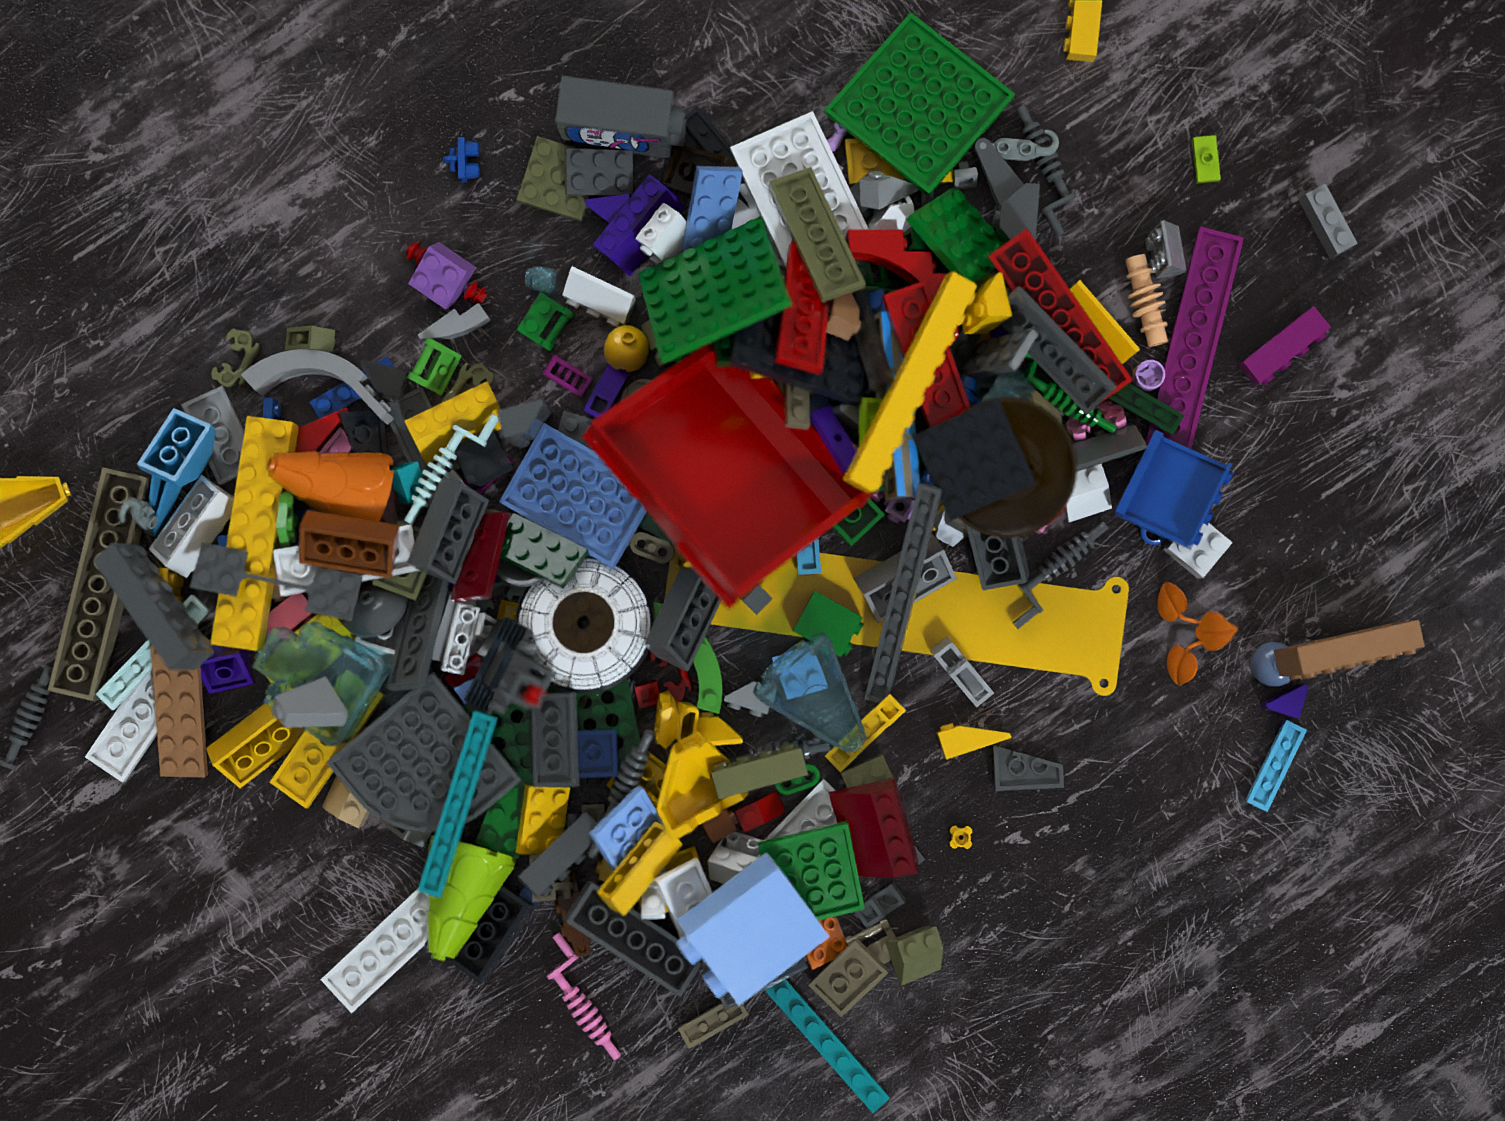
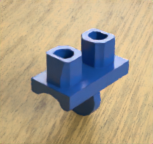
[443,137,480,183]

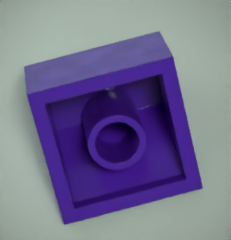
[200,640,254,694]

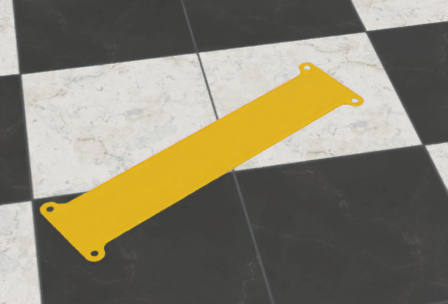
[664,542,1129,696]

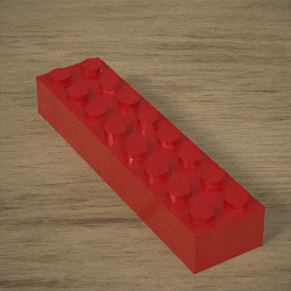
[989,227,1133,403]

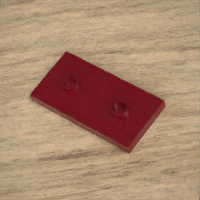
[450,511,509,603]

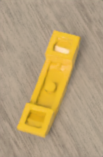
[825,694,906,773]

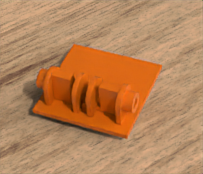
[806,917,848,970]

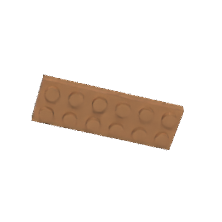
[151,645,208,777]

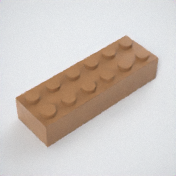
[1274,620,1425,680]

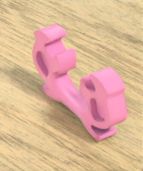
[1066,400,1127,440]

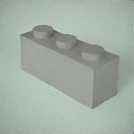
[1299,184,1358,259]

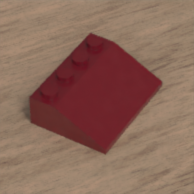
[829,778,919,878]

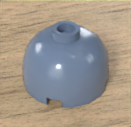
[1250,642,1291,687]

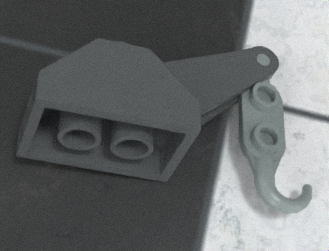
[974,129,1059,242]

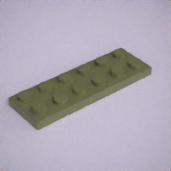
[768,167,866,302]

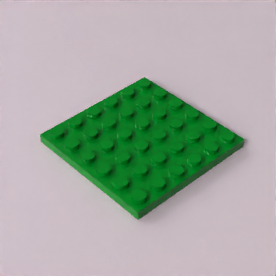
[824,12,1015,196]
[638,216,792,364]

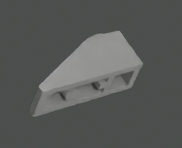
[860,171,919,209]

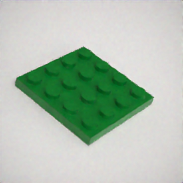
[906,187,1005,283]
[757,821,865,921]

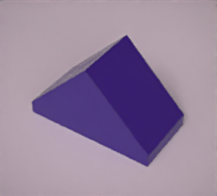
[585,194,632,223]
[1261,683,1308,719]

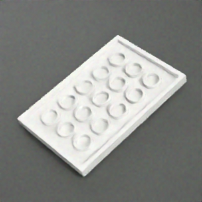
[730,111,869,269]

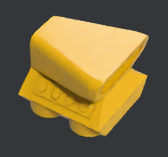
[654,690,699,749]

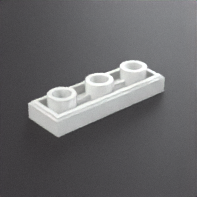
[440,602,480,675]

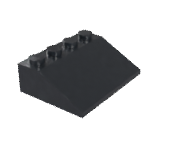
[425,883,536,983]

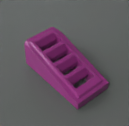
[541,355,593,398]

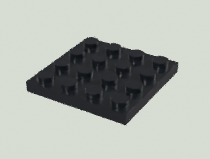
[912,397,1037,521]

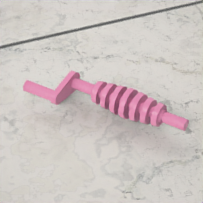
[546,932,621,1060]

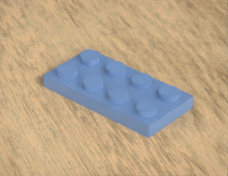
[682,166,743,251]

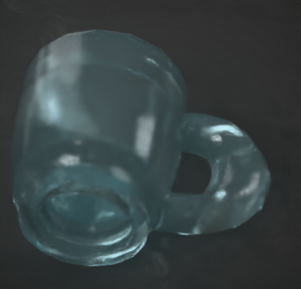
[525,266,557,293]

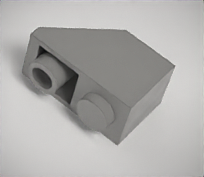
[724,681,775,717]

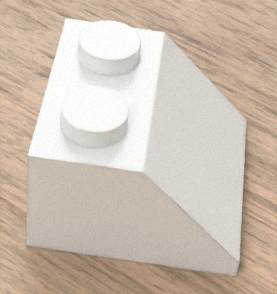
[1064,464,1112,523]

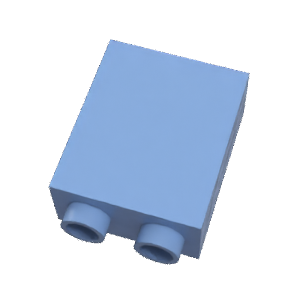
[676,852,829,1005]

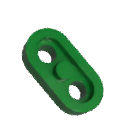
[776,764,820,795]

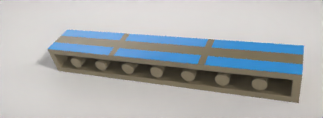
[869,312,921,500]

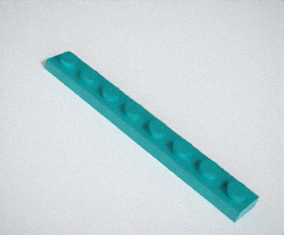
[418,711,498,898]
[765,979,890,1113]

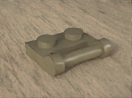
[845,918,896,964]

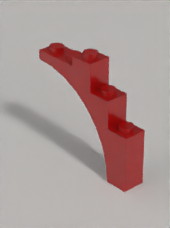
[844,230,959,347]

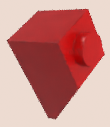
[735,791,786,832]

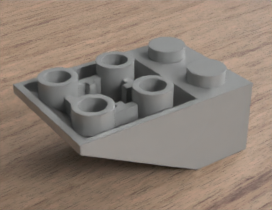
[1146,221,1187,279]

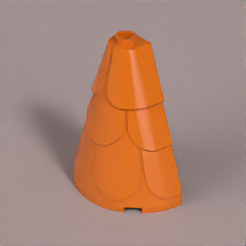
[267,451,394,522]

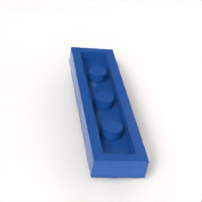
[310,356,400,419]

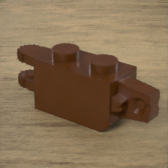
[555,873,591,956]

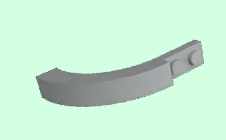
[241,349,394,425]

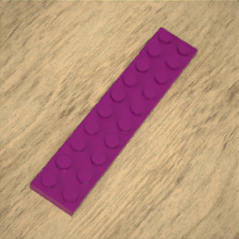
[1145,226,1244,449]

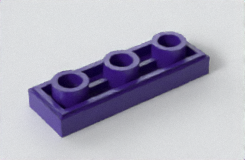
[810,406,857,474]

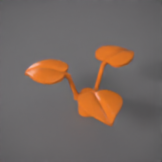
[1157,582,1238,686]

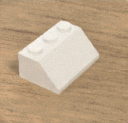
[562,267,637,327]

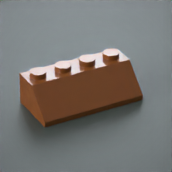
[299,510,399,578]

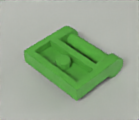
[407,337,462,396]
[276,492,299,549]

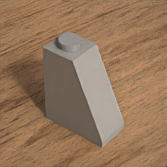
[272,676,348,727]

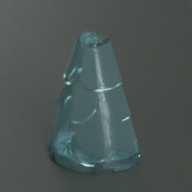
[753,633,867,754]

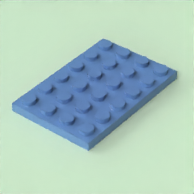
[499,423,647,569]

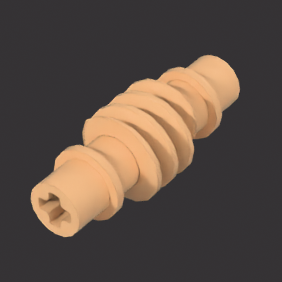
[1125,254,1168,347]

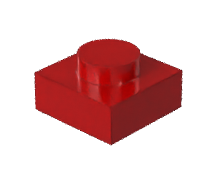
[634,679,659,709]

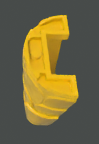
[0,476,71,549]

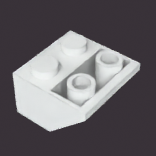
[865,195,914,233]
[708,831,764,884]

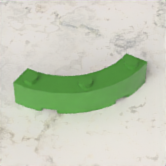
[652,601,723,714]

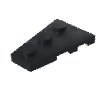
[337,411,387,454]

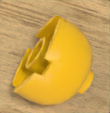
[604,325,649,372]

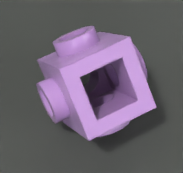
[883,498,914,524]

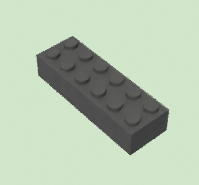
[93,543,214,670]
[562,881,704,997]

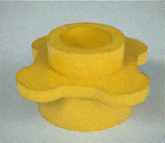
[949,826,972,849]

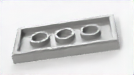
[181,385,245,486]

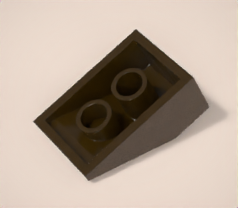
[661,145,738,197]

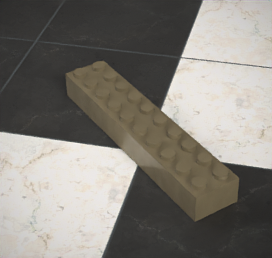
[48,467,151,701]

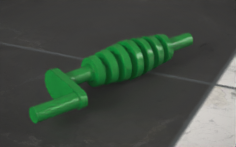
[1020,353,1117,433]

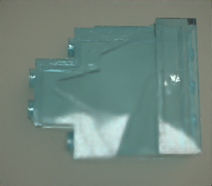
[253,622,392,747]

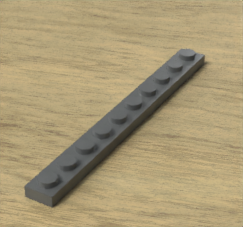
[864,482,943,703]

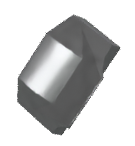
[935,504,968,547]

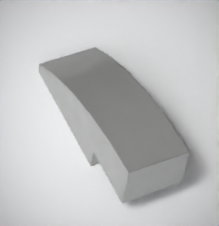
[418,303,491,342]
[930,637,994,707]

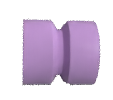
[1130,360,1165,393]

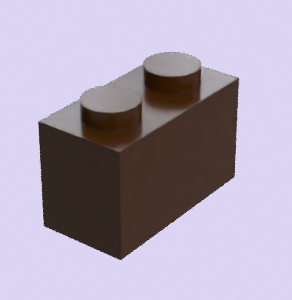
[702,807,739,843]

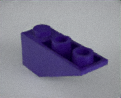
[583,364,631,418]

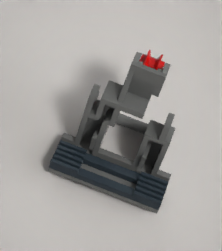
[463,617,557,714]

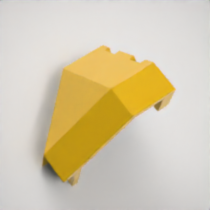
[656,731,749,840]

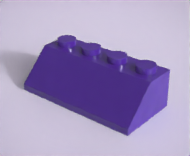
[593,174,686,277]

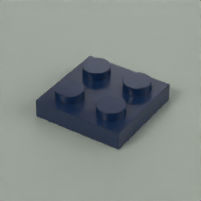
[577,729,618,778]

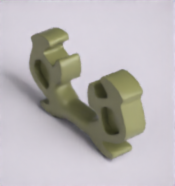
[212,328,261,388]
[443,363,495,402]

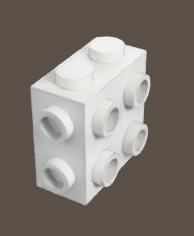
[635,203,686,265]

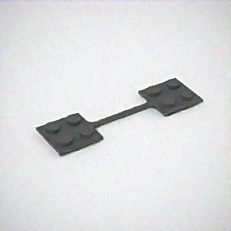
[190,542,363,621]

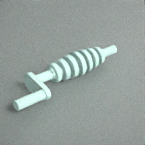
[404,414,499,524]

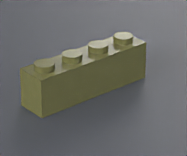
[710,743,808,799]

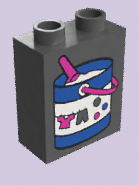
[555,76,687,159]

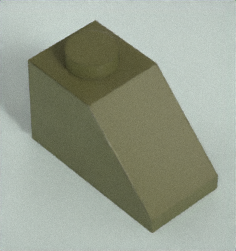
[285,326,335,353]

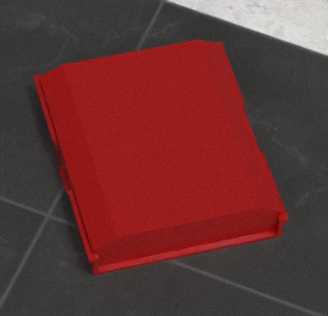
[582,342,872,610]

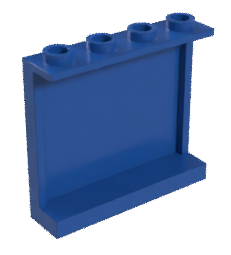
[1115,430,1234,550]

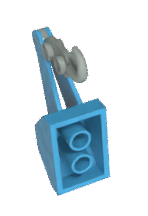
[119,408,216,538]

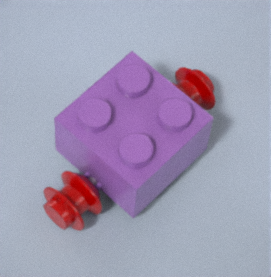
[406,241,487,309]

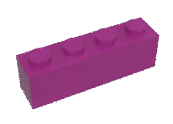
[1238,306,1331,386]

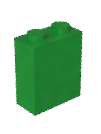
[793,591,864,657]

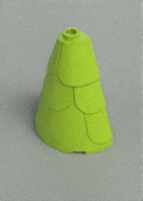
[426,835,516,961]

